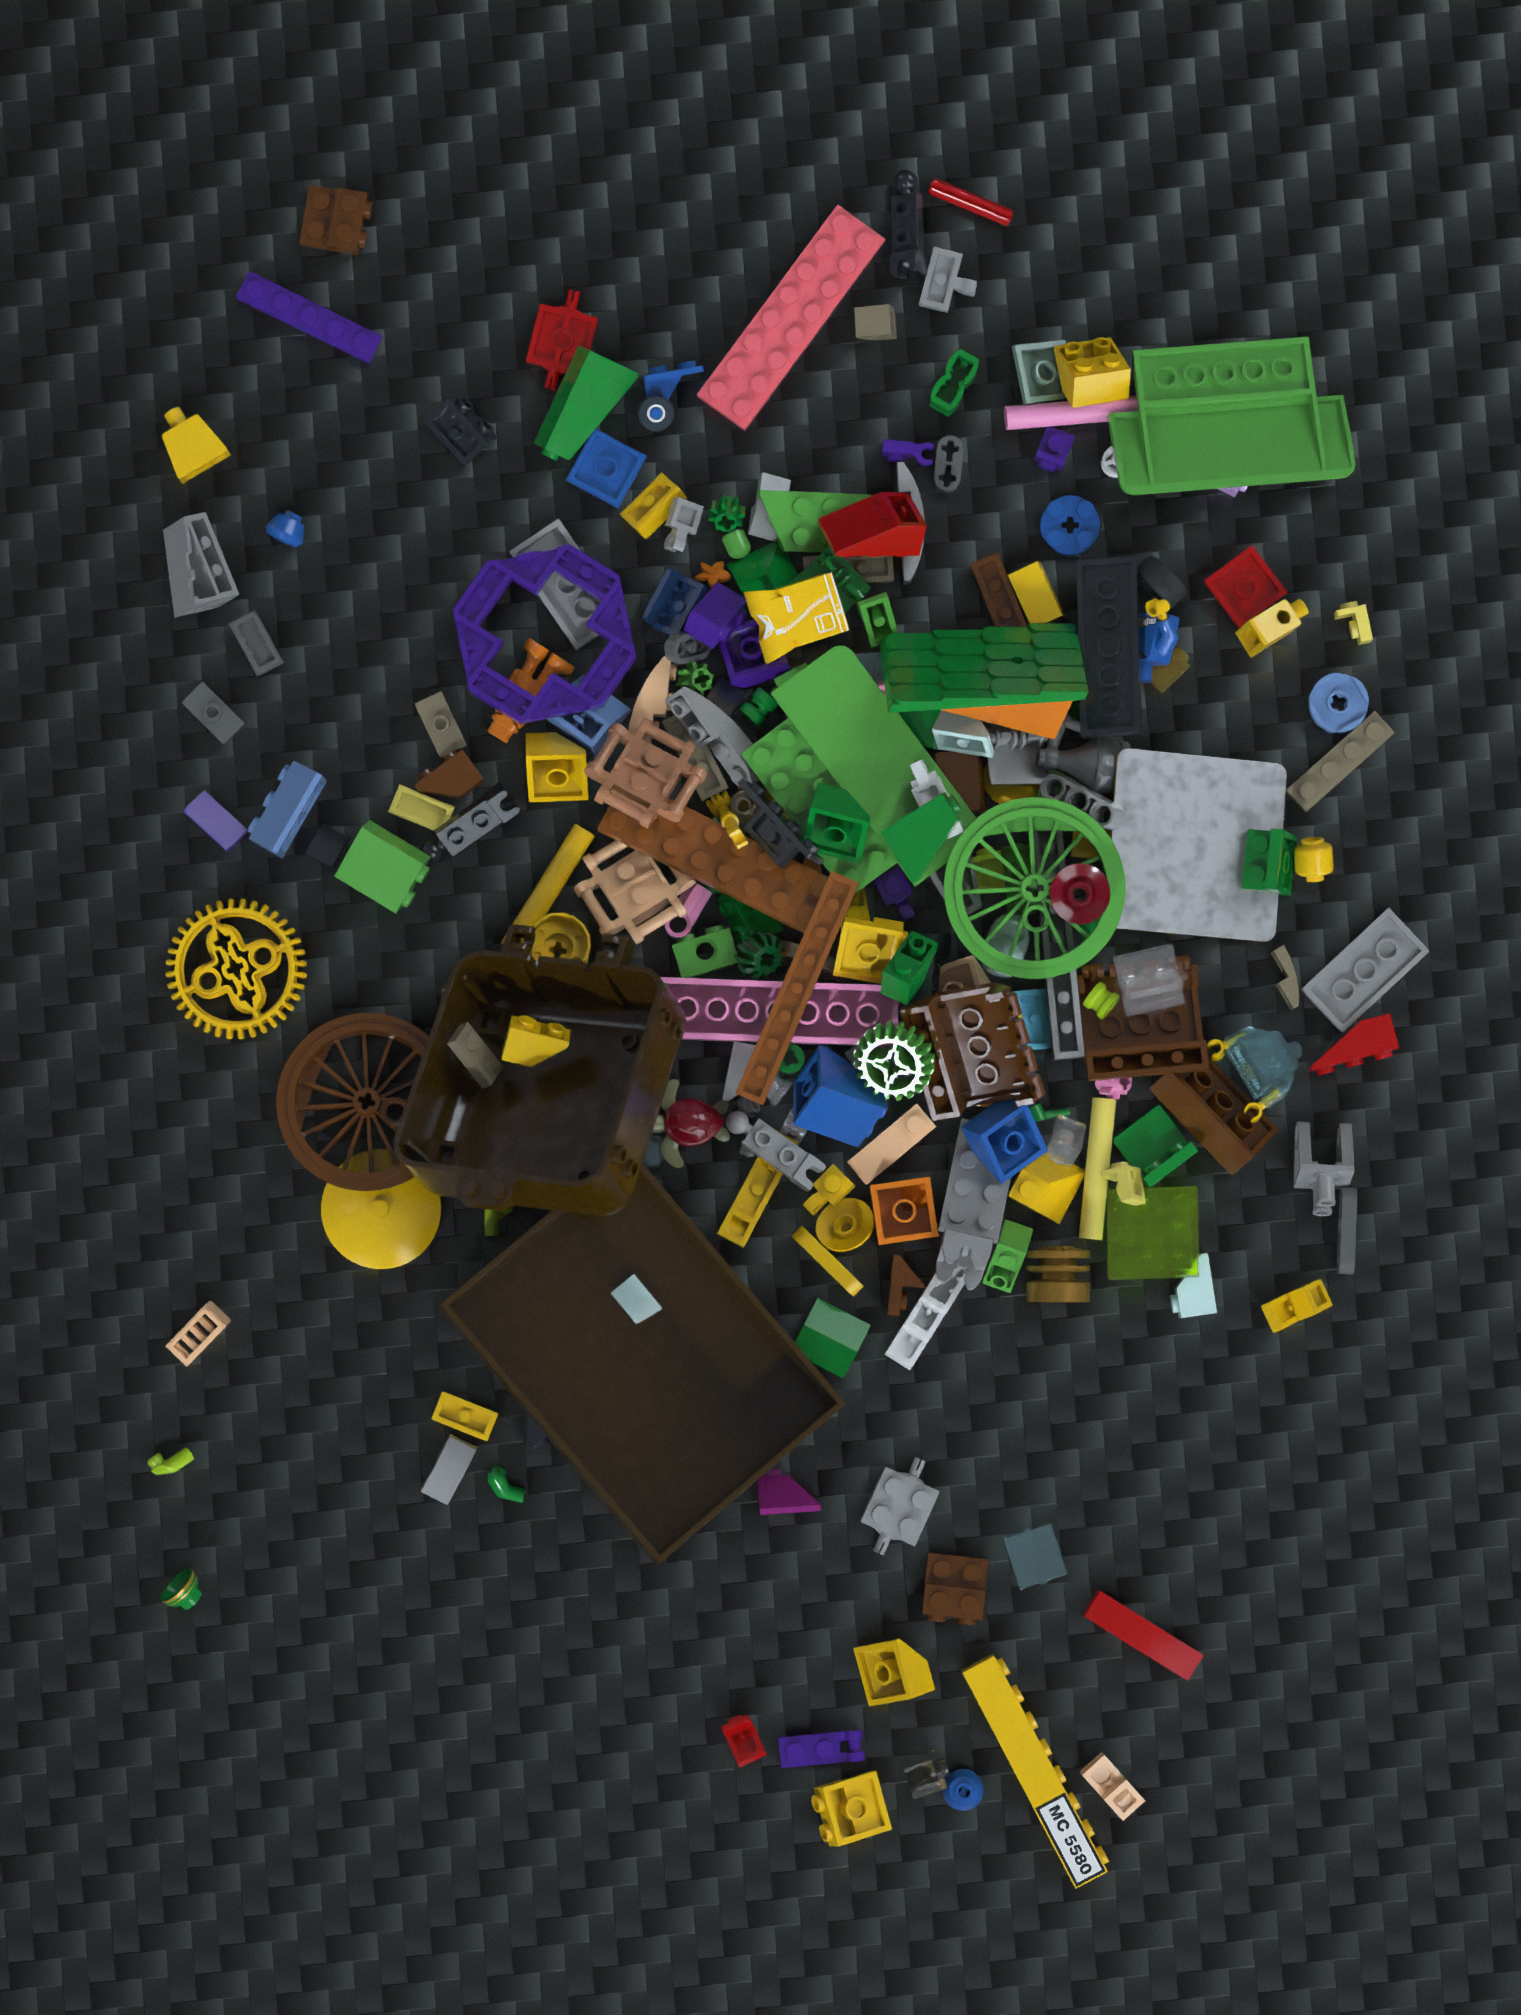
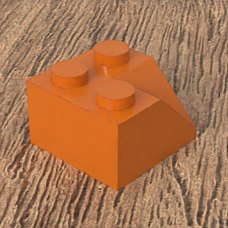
[869,1177,939,1245]

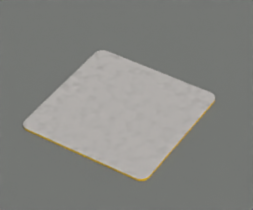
[1111,748,1287,942]

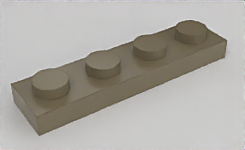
[1286,711,1395,813]

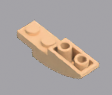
[628,656,677,744]

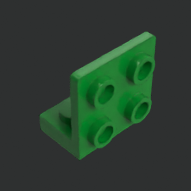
[1112,1105,1198,1188]

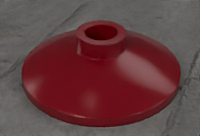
[1050,863,1111,924]

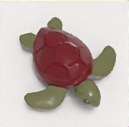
[652,1079,730,1168]

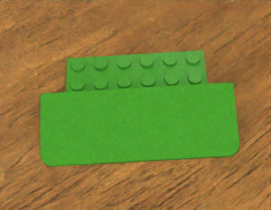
[1107,337,1355,495]
[741,646,976,894]

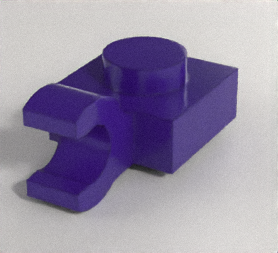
[882,439,934,467]
[873,866,915,922]

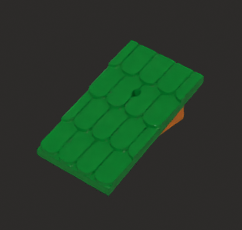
[879,623,1089,740]

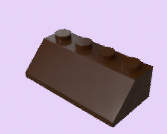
[1149,1055,1279,1176]

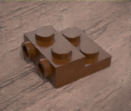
[299,185,373,255]
[922,1552,988,1625]

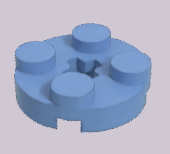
[1308,673,1369,733]

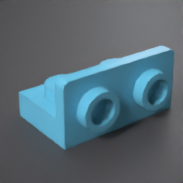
[1012,988,1052,1050]

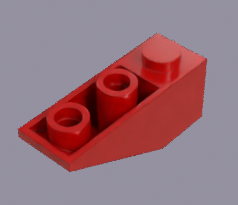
[1308,1013,1399,1076]

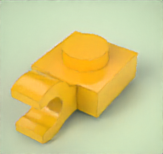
[803,1164,855,1216]

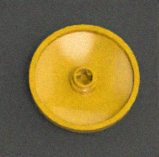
[321,1149,442,1269]

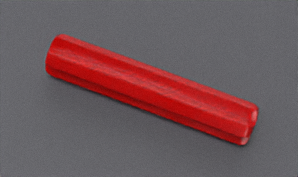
[929,178,1013,226]

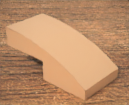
[1080,1752,1145,1821]

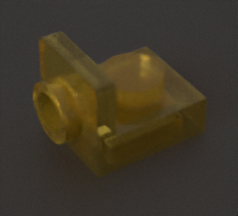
[1151,646,1190,694]

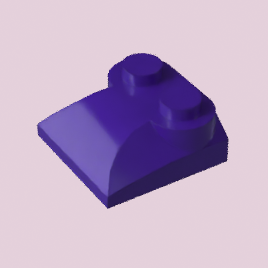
[719,619,789,688]

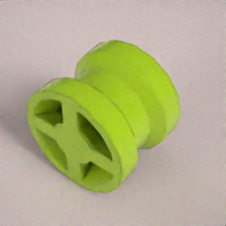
[1083,982,1120,1020]

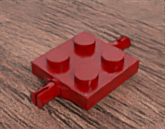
[526,290,598,391]

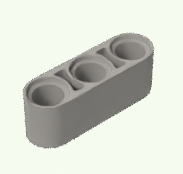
[1040,774,1125,830]

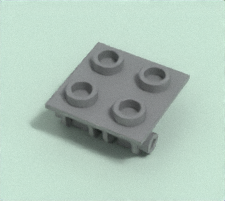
[986,728,1048,785]

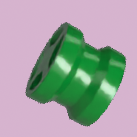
[779,1043,805,1074]

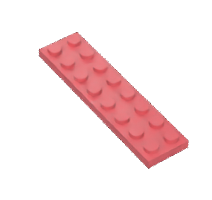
[697,204,885,431]

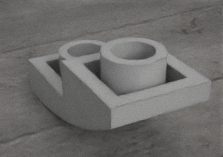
[748,472,791,542]
[421,1434,477,1505]

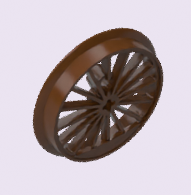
[276,1013,429,1191]

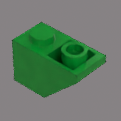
[881,931,938,1006]

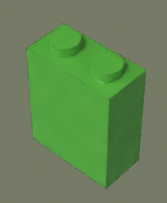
[335,820,431,913]

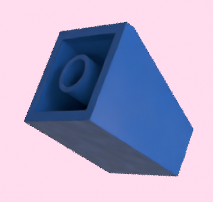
[793,1044,888,1147]

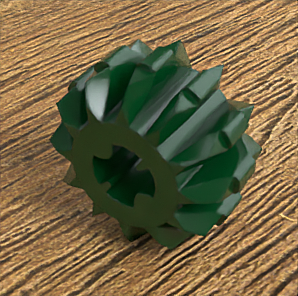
[733,929,787,981]

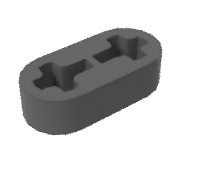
[934,435,964,493]

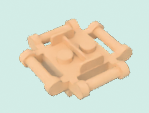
[574,840,696,945]

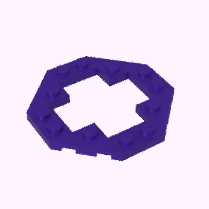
[453,544,636,724]

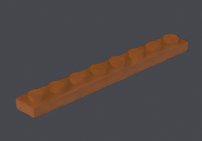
[735,871,859,1105]

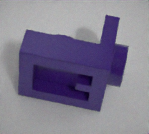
[1034,427,1075,472]

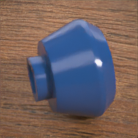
[265,510,305,548]
[943,1769,984,1811]

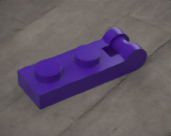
[778,1729,865,1768]

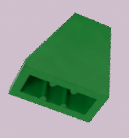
[881,792,962,883]

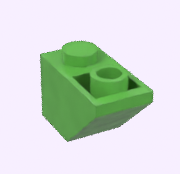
[982,1219,1033,1293]

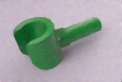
[1029,1104,1070,1123]

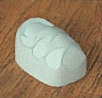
[981,913,1031,979]

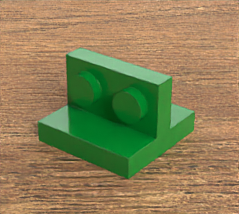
[1241,828,1297,896]

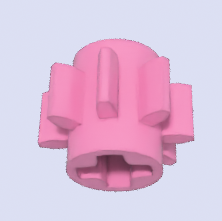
[1095,1077,1132,1099]

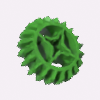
[854,1020,935,1101]

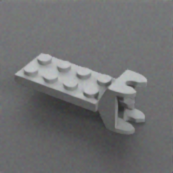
[936,1118,1011,1290]

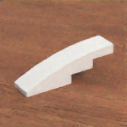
[885,1268,965,1370]

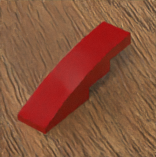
[1082,1590,1204,1681]

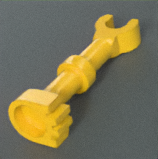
[705,790,748,850]

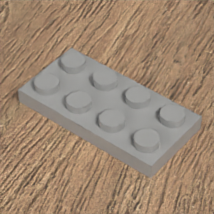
[509,518,601,651]
[1300,907,1429,1033]

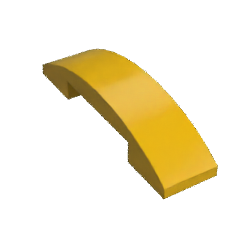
[717,1130,799,1248]

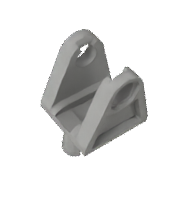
[1293,1121,1355,1216]

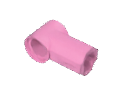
[665,883,712,939]

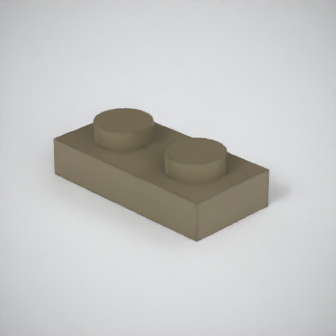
[447,1022,503,1088]

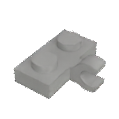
[919,247,977,313]

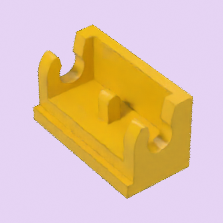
[1008,561,1066,623]

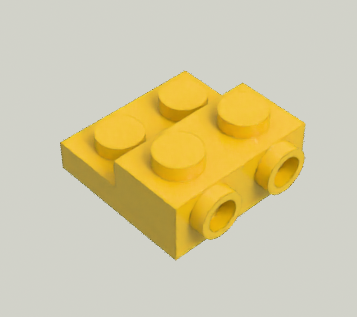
[833,917,908,984]
[811,1771,892,1847]

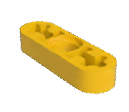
[791,1225,864,1297]

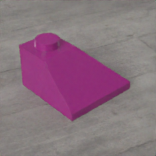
[758,1469,821,1515]

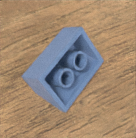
[248,761,327,858]

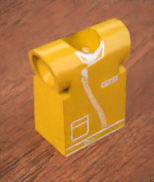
[744,572,849,664]

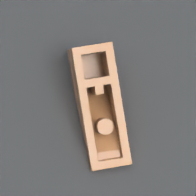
[847,1104,936,1185]

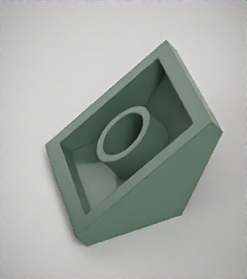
[1012,340,1067,405]

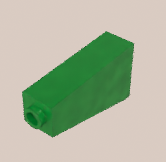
[534,345,639,461]

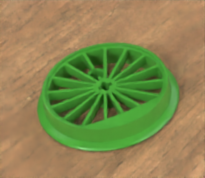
[944,797,1126,979]

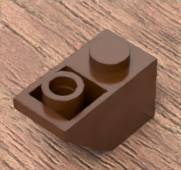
[414,750,485,799]

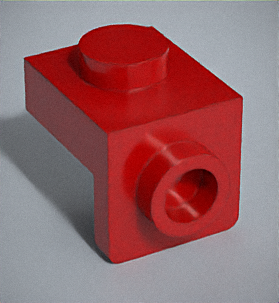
[721,1715,767,1767]

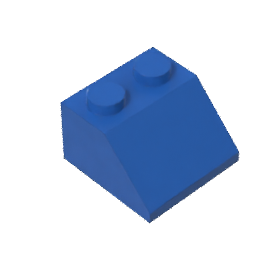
[961,1099,1048,1184]

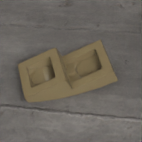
[1271,945,1299,1010]

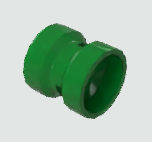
[738,687,780,729]

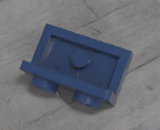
[641,567,709,636]

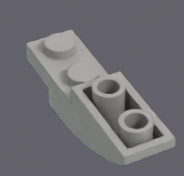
[665,687,760,791]

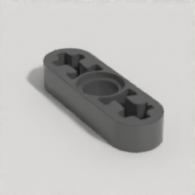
[1337,1187,1357,1275]

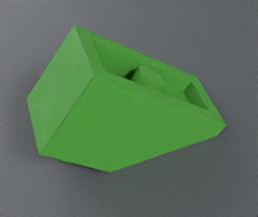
[856,592,898,648]

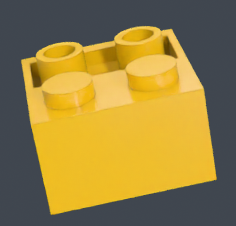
[1054,337,1131,408]

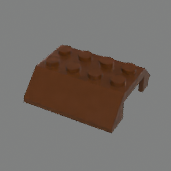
[1077,955,1209,1081]
[900,982,1045,1121]

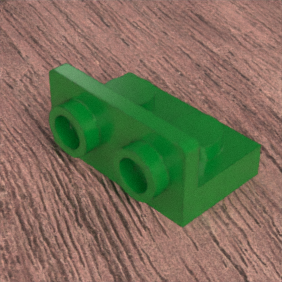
[717,893,784,944]

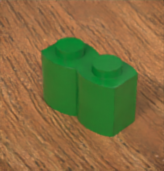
[929,349,979,417]

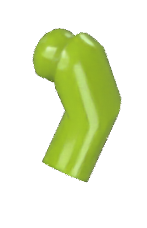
[485,1205,515,1236]
[148,1447,194,1475]

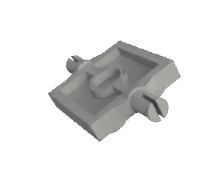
[859,1457,940,1555]

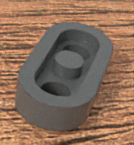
[664,631,711,664]

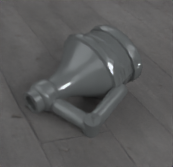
[1036,713,1131,796]

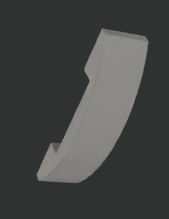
[896,462,925,585]

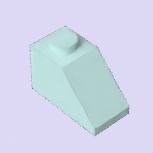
[932,710,995,758]
[1170,1253,1217,1318]

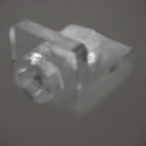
[1043,1114,1086,1168]

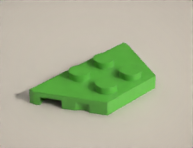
[757,490,871,553]

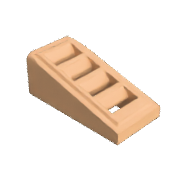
[166,1301,231,1367]

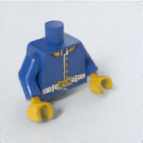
[1139,598,1179,683]

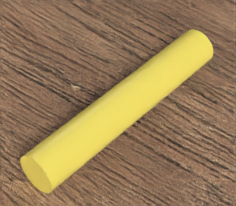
[1079,1097,1116,1240]

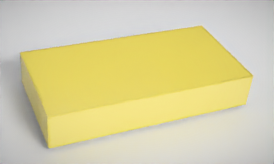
[388,784,455,831]

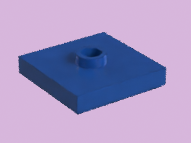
[566,429,647,509]

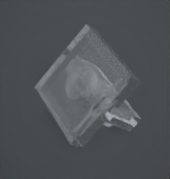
[1113,944,1185,1017]

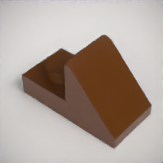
[887,1255,926,1316]

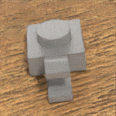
[664,497,704,552]

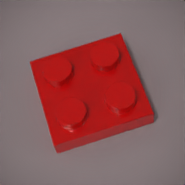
[1204,545,1288,629]

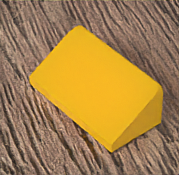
[620,472,687,539]

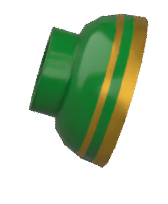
[160,1568,202,1610]

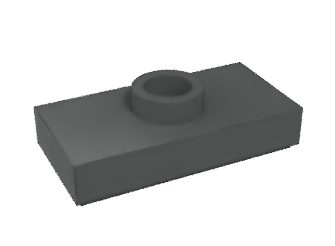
[229,610,284,677]
[181,681,246,745]

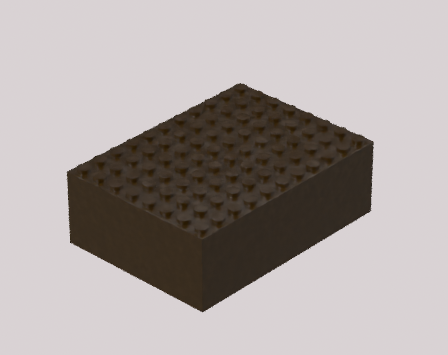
[439,1163,846,1564]

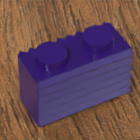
[684,582,748,649]

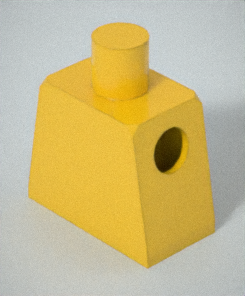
[162,407,231,484]
[1235,599,1309,658]

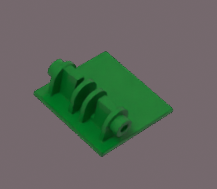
[788,546,872,614]

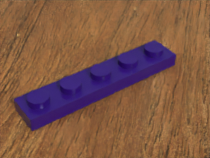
[236,271,383,365]

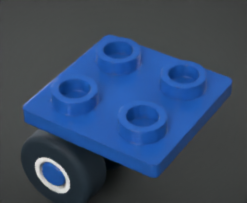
[637,360,704,431]

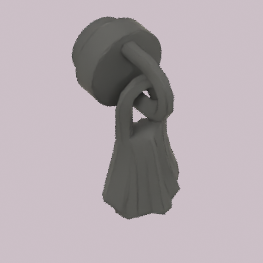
[727,1097,760,1158]

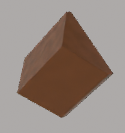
[932,752,987,814]

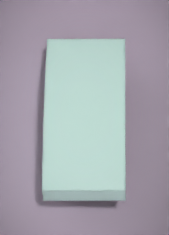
[611,1274,662,1324]

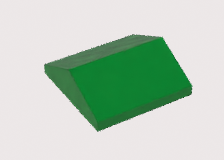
[794,1298,871,1379]

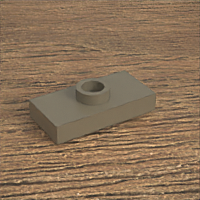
[415,691,467,759]

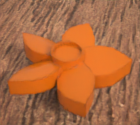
[695,561,731,588]

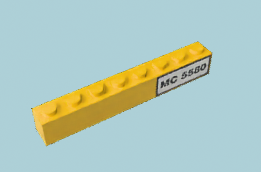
[961,1654,1109,1888]

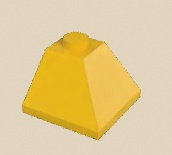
[526,732,589,802]
[1007,1151,1085,1224]
[853,1639,935,1706]

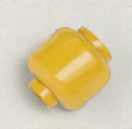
[1294,837,1334,882]

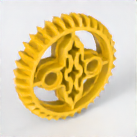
[165,899,307,1039]

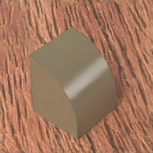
[854,304,897,340]

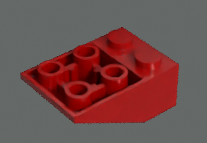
[818,492,927,558]

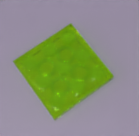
[1107,1186,1199,1280]

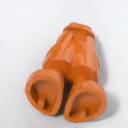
[487,638,575,744]

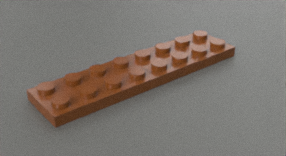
[598,798,828,933]

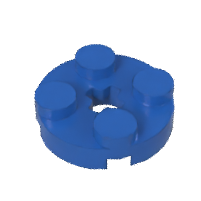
[1040,495,1100,556]

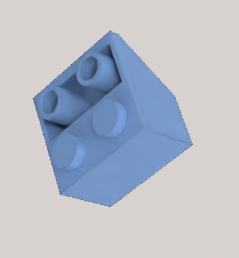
[547,675,631,757]

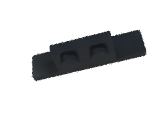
[738,778,824,869]

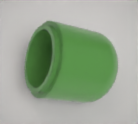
[722,529,751,559]

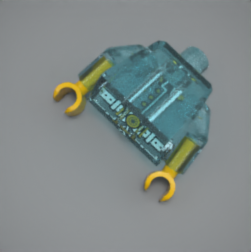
[1207,1027,1302,1123]

